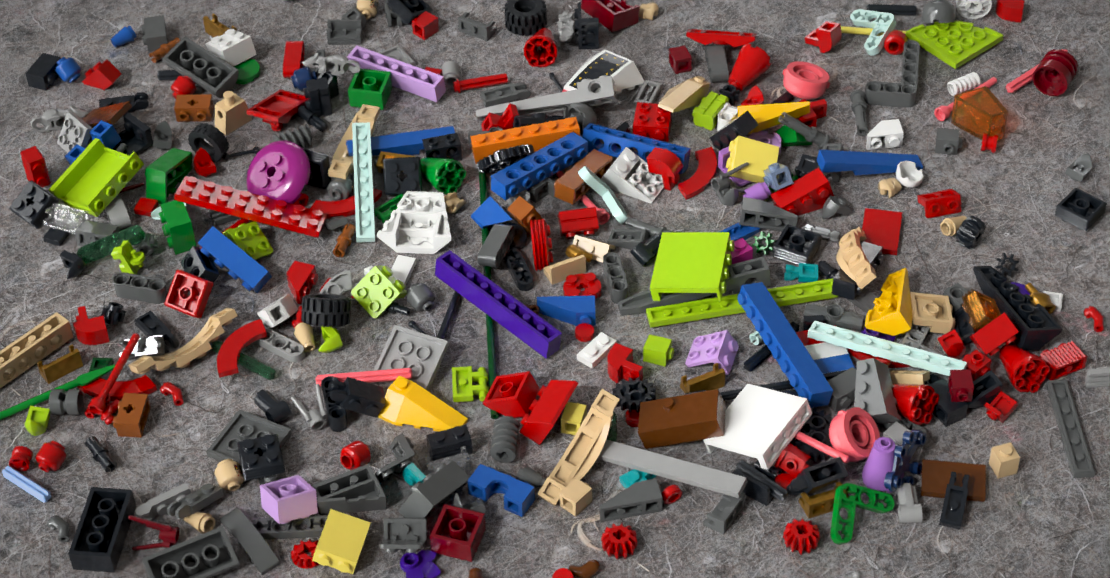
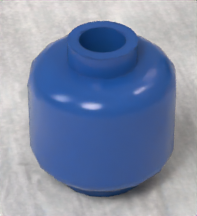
[55,57,81,83]

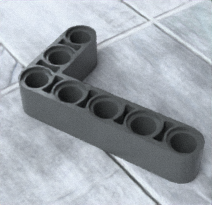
[865,40,920,108]

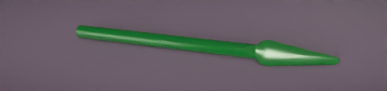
[0,364,115,420]

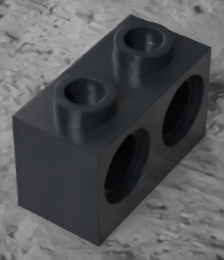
[422,133,462,161]
[180,246,220,283]

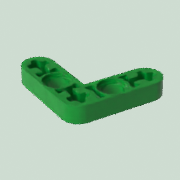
[830,483,895,545]

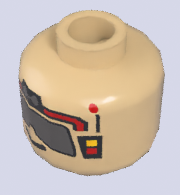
[356,0,379,19]
[214,459,244,491]

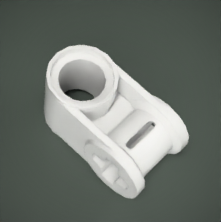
[717,102,738,131]

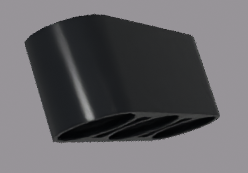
[321,376,348,432]

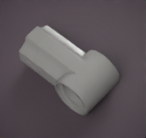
[896,483,923,524]

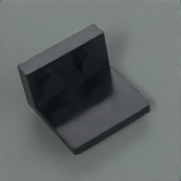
[574,2,599,50]
[112,112,153,156]

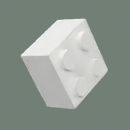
[205,29,257,67]

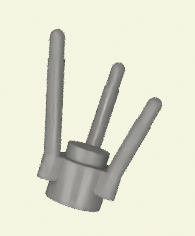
[291,384,327,430]

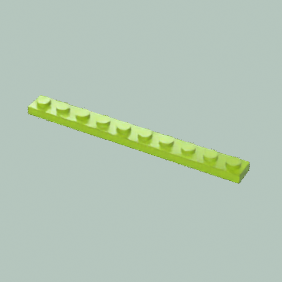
[646,278,838,328]

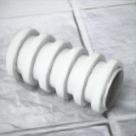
[947,72,981,96]

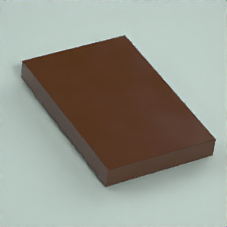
[82,101,132,128]
[921,459,986,502]

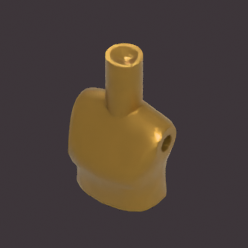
[1025,283,1056,314]

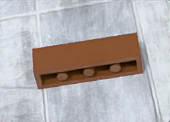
[554,149,613,205]

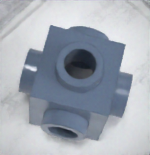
[764,163,793,191]

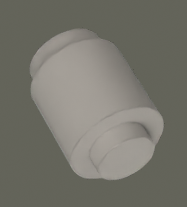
[442,61,460,87]

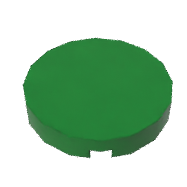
[234,58,261,84]

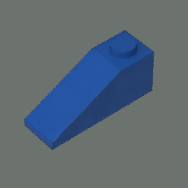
[537,295,596,326]

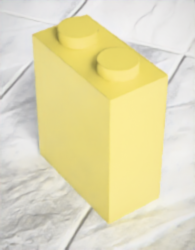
[726,136,779,183]
[312,509,371,574]

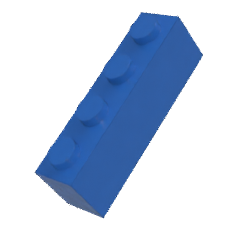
[198,226,272,293]

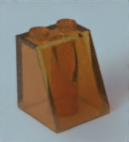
[951,86,1008,141]

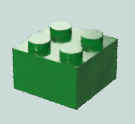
[348,68,392,110]
[159,200,197,255]

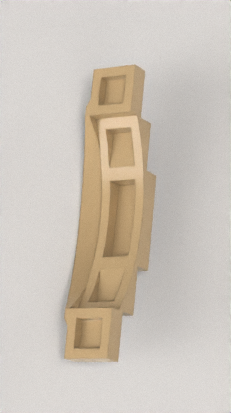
[328,104,380,179]
[836,227,876,289]
[128,308,238,374]
[537,389,620,506]

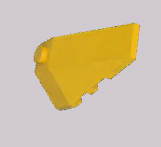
[737,101,810,134]
[865,268,913,336]
[378,376,468,431]

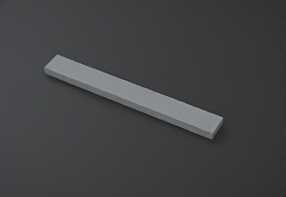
[597,440,747,498]

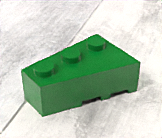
[145,148,192,204]

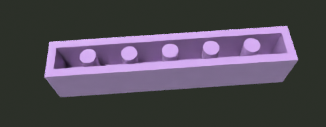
[347,45,446,102]

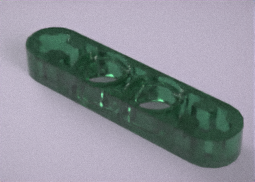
[77,225,146,264]

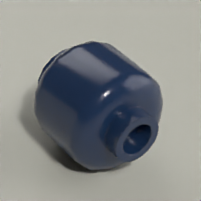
[291,67,318,91]

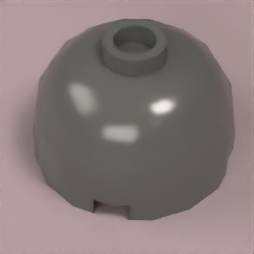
[922,0,956,23]
[563,103,597,137]

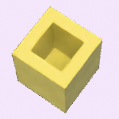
[561,402,587,435]

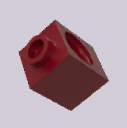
[669,45,692,74]
[948,369,974,402]

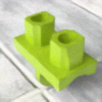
[111,240,145,275]

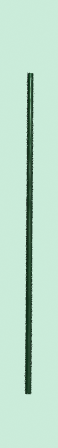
[479,172,499,419]

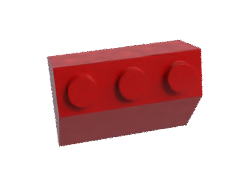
[519,380,578,445]

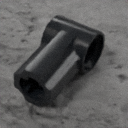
[630,233,661,266]
[254,389,292,424]

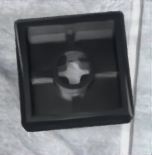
[387,0,433,25]
[303,148,331,189]
[383,157,422,195]
[9,180,59,229]
[1055,188,1107,231]
[773,224,822,266]
[237,434,285,480]

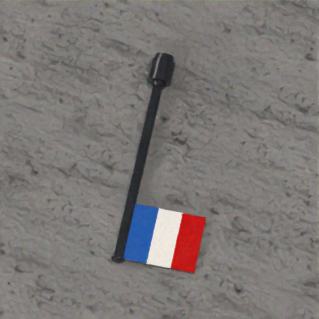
[685,325,857,401]

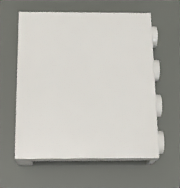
[703,384,813,470]

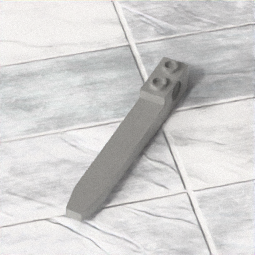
[476,75,617,121]

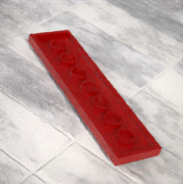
[174,176,327,238]

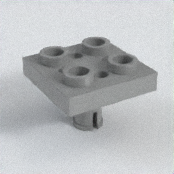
[57,112,93,153]

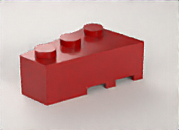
[771,168,834,216]

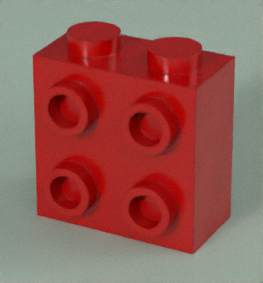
[633,102,672,141]

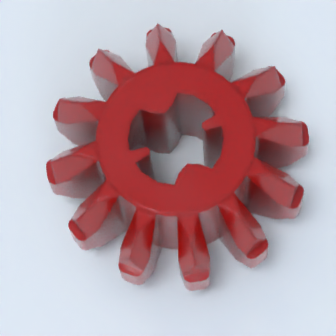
[783,517,820,555]
[601,523,638,559]

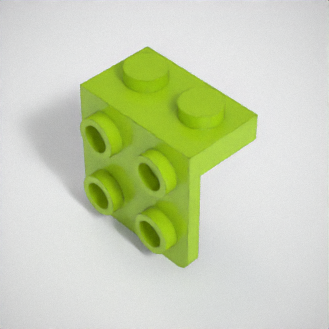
[222,221,273,260]
[351,265,407,318]

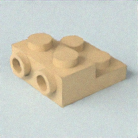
[910,292,955,334]

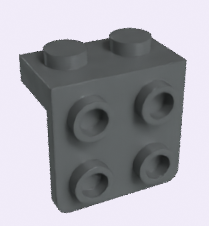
[375,433,415,483]
[380,518,427,553]

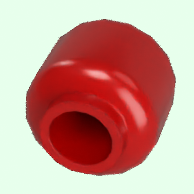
[884,30,908,55]
[171,76,197,99]
[35,441,67,473]
[340,441,371,470]

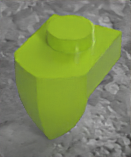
[319,326,343,353]
[24,406,51,436]

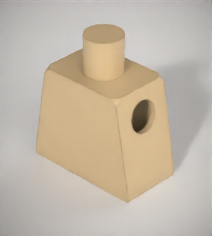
[215,91,252,135]

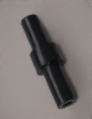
[386,302,411,316]

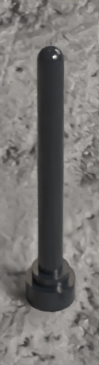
[437,291,461,340]

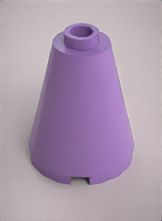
[862,437,904,493]

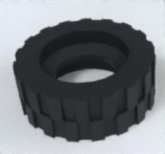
[188,123,229,162]

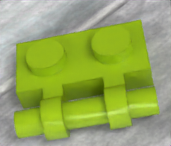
[452,366,489,402]

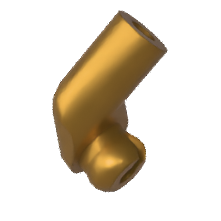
[566,245,593,263]

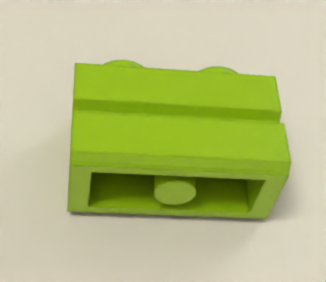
[692,91,729,130]

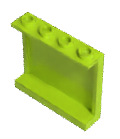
[49,138,144,217]
[650,232,734,301]

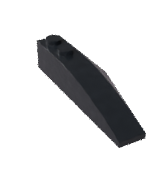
[973,266,1062,351]

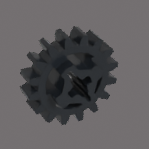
[612,377,656,413]

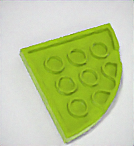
[906,21,1003,69]

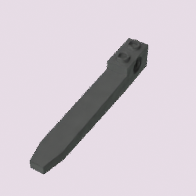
[618,256,771,316]

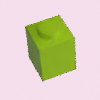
[643,334,674,367]

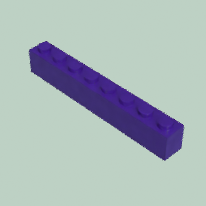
[435,250,562,359]

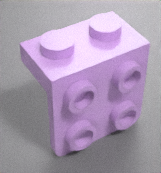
[685,330,739,375]

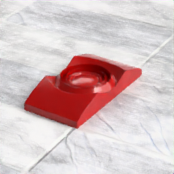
[686,29,757,47]
[247,89,309,123]

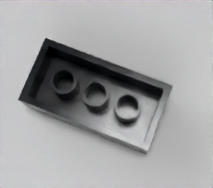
[68,487,136,573]

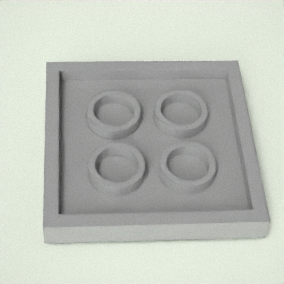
[373,325,449,391]

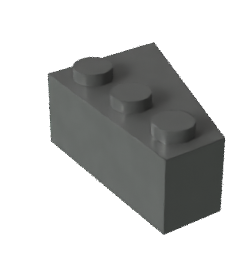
[398,460,470,518]

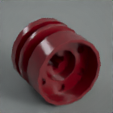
[1032,49,1078,96]

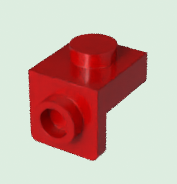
[984,391,1018,423]

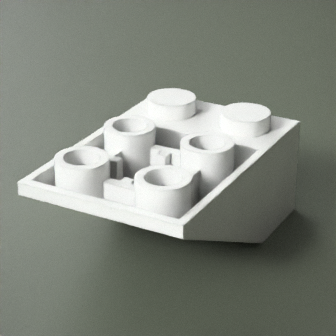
[601,147,664,203]

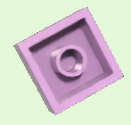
[260,475,318,524]

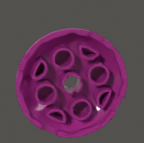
[246,140,310,204]

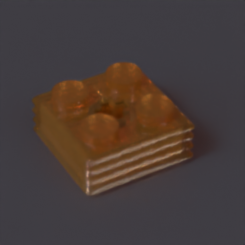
[962,289,1001,329]

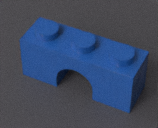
[65,120,122,165]
[467,464,535,517]

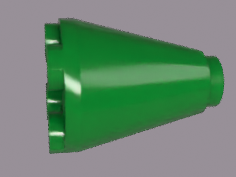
[421,157,467,195]

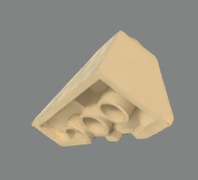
[658,76,711,113]

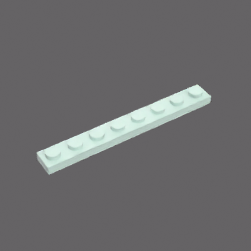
[352,122,375,243]
[807,321,967,376]

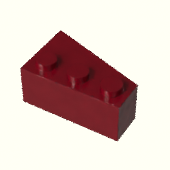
[581,0,640,32]

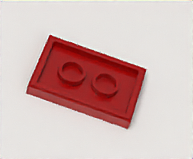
[862,208,902,255]

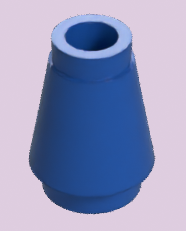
[110,26,137,48]

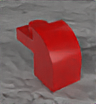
[995,0,1025,23]
[805,21,842,53]
[795,99,827,127]
[481,103,519,131]
[647,147,683,191]
[73,306,110,345]
[607,343,643,383]

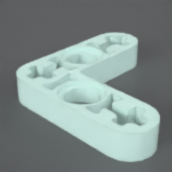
[850,9,896,55]
[578,166,629,224]

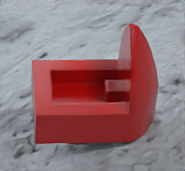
[741,85,764,106]
[194,147,216,176]
[937,329,966,359]

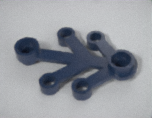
[884,429,926,492]

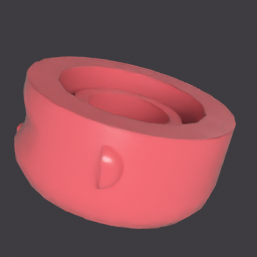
[783,61,830,100]
[829,407,880,462]

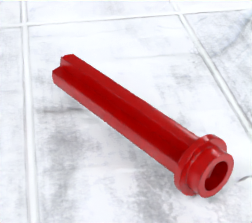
[453,73,508,93]

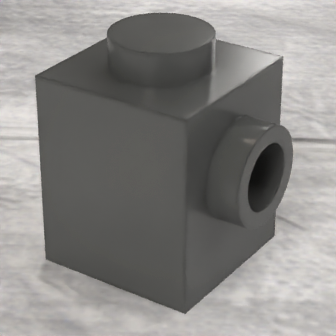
[935,128,962,155]

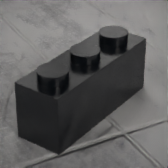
[710,111,759,151]

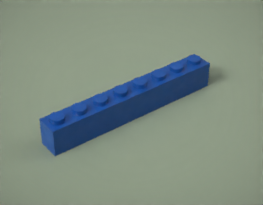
[737,282,834,408]

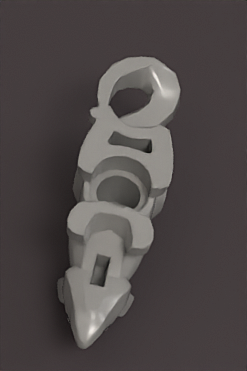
[558,11,574,42]
[302,53,360,75]
[31,104,89,133]

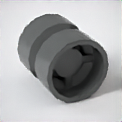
[49,389,84,415]

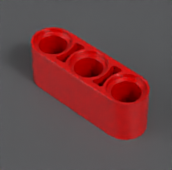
[283,41,305,78]

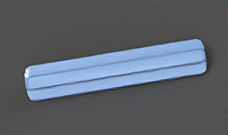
[2,466,51,503]

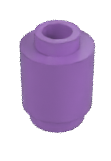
[742,182,771,201]

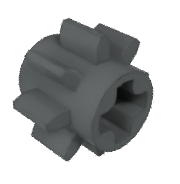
[134,232,157,255]

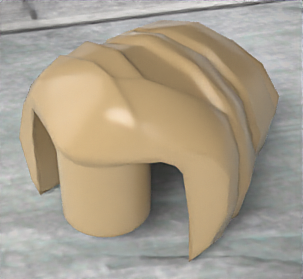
[639,2,659,20]
[878,177,902,199]
[444,192,466,213]

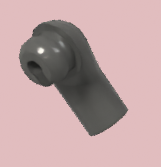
[47,516,69,543]

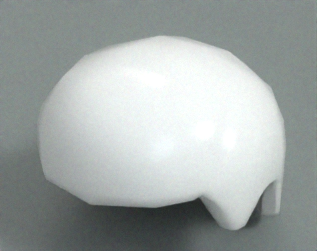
[896,161,924,188]

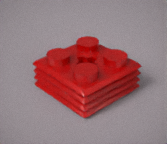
[530,219,553,271]
[164,270,214,318]

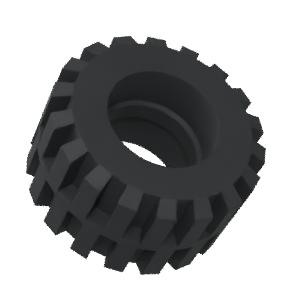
[504,0,547,36]
[301,294,351,327]

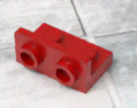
[917,189,961,218]

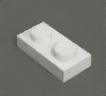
[577,332,617,369]

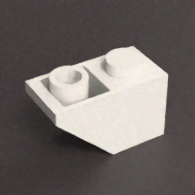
[866,119,904,150]
[257,293,298,328]

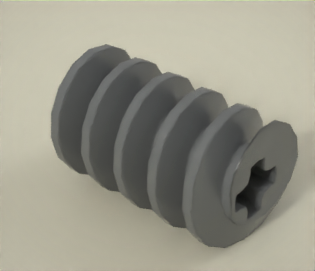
[273,123,312,148]
[490,416,520,463]

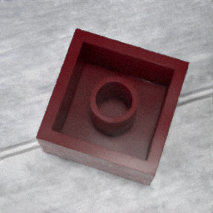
[430,504,486,562]

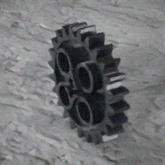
[477,144,535,174]
[789,407,833,463]

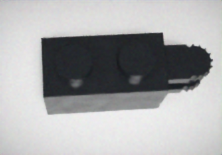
[924,374,968,427]
[328,377,386,418]
[786,456,849,496]

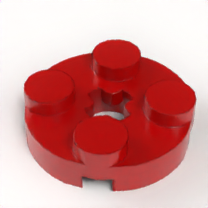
[563,272,602,299]

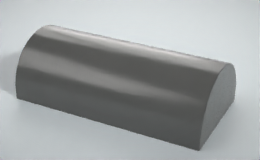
[162,36,238,98]
[142,526,239,578]

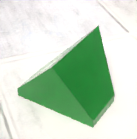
[775,125,812,147]

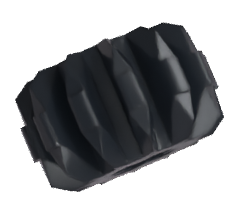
[955,216,986,249]

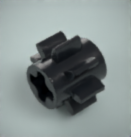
[719,85,740,106]
[994,253,1019,276]
[101,302,126,325]

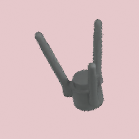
[711,162,749,194]

